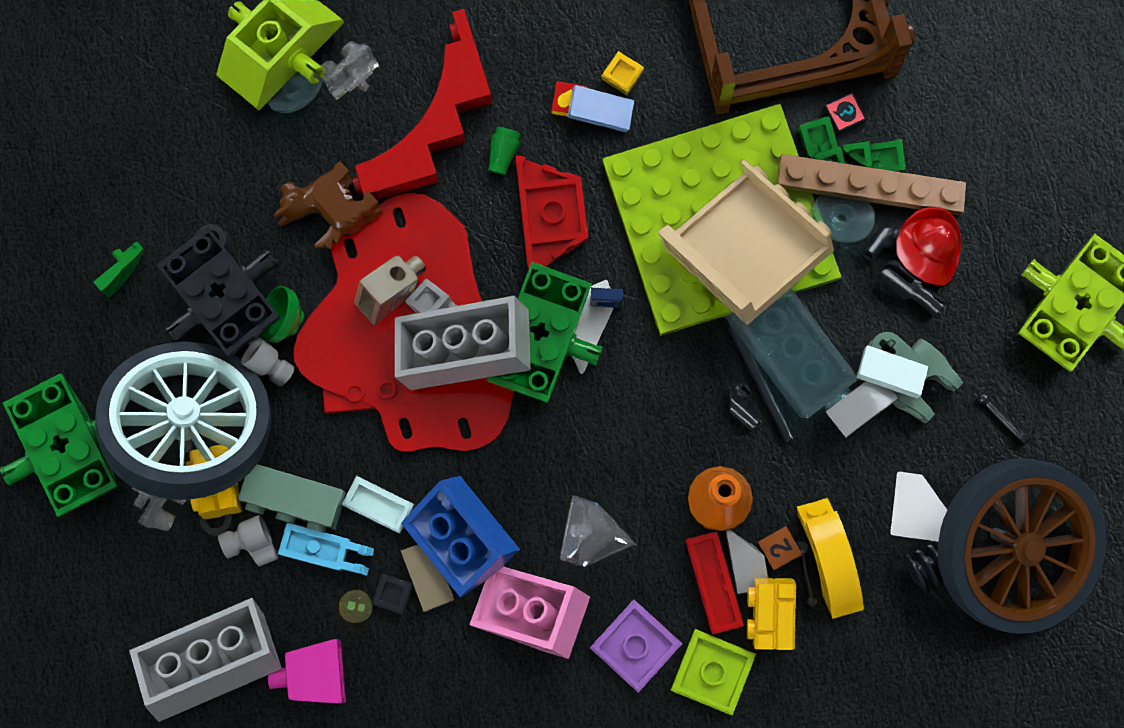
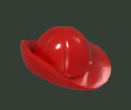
[896,207,961,285]

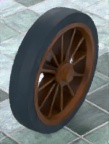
[938,458,1106,634]

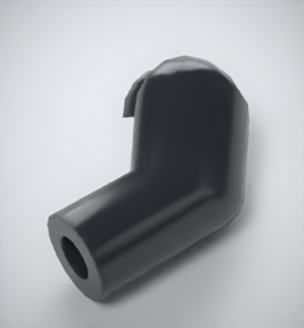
[862,227,901,261]
[729,383,761,431]

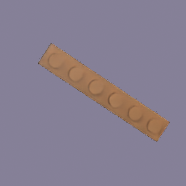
[776,154,966,216]

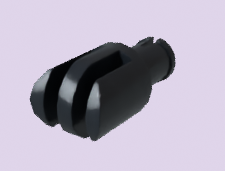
[877,253,946,317]

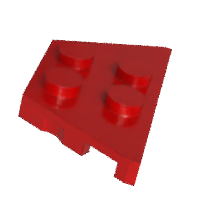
[515,156,588,270]

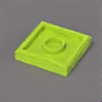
[670,629,756,716]

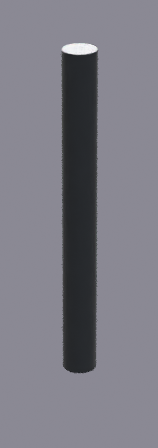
[728,323,796,443]

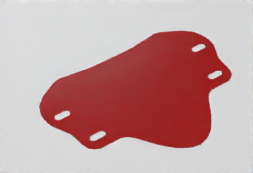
[294,193,514,452]

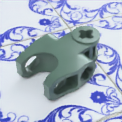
[868,332,963,423]

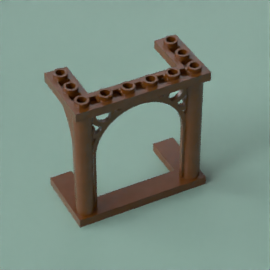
[688,0,915,115]

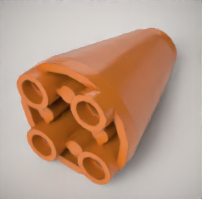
[688,466,753,531]

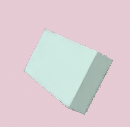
[856,345,928,399]
[342,476,415,534]

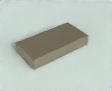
[401,544,455,612]

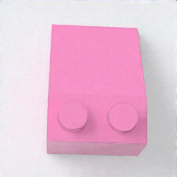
[470,567,590,659]

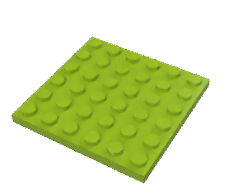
[602,104,841,336]

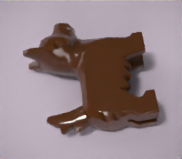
[274,161,383,249]

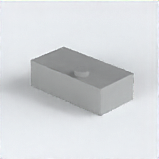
[395,296,531,390]
[129,598,282,722]

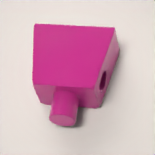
[268,639,346,704]

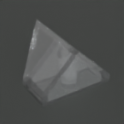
[560,496,635,566]

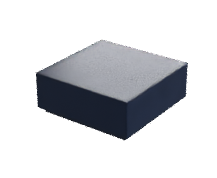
[590,287,623,308]

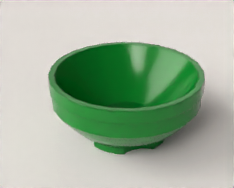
[259,286,304,343]

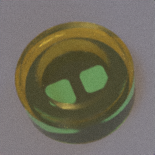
[339,590,373,623]

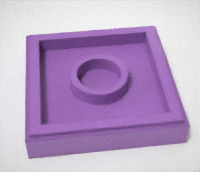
[590,600,682,693]

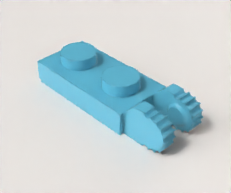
[278,523,374,576]

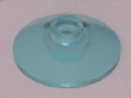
[268,71,323,113]
[813,195,875,243]

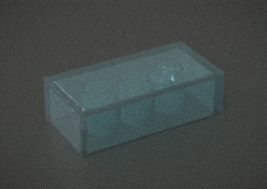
[724,288,859,418]

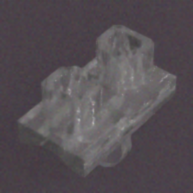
[321,41,379,100]
[132,487,186,531]

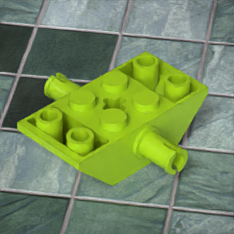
[216,0,344,110]
[1018,234,1124,372]

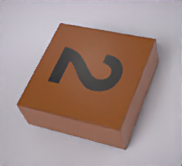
[758,526,803,571]

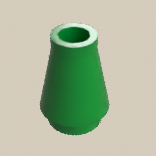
[488,127,521,175]

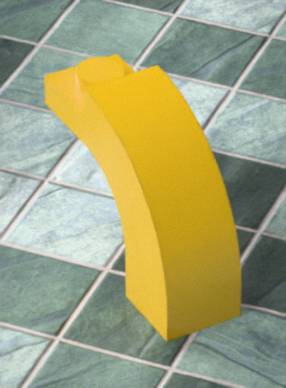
[797,498,864,618]

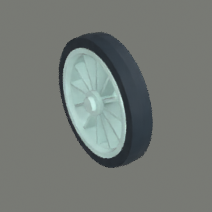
[95,342,271,500]

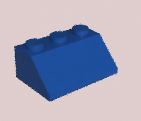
[401,476,520,597]

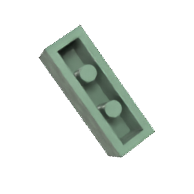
[238,464,346,533]

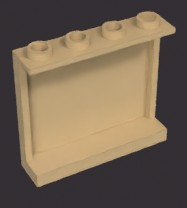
[658,160,834,325]

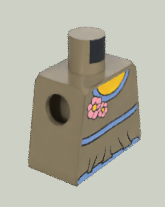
[354,256,426,326]

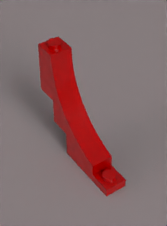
[352,9,492,200]

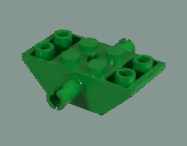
[487,262,603,403]
[0,373,125,517]

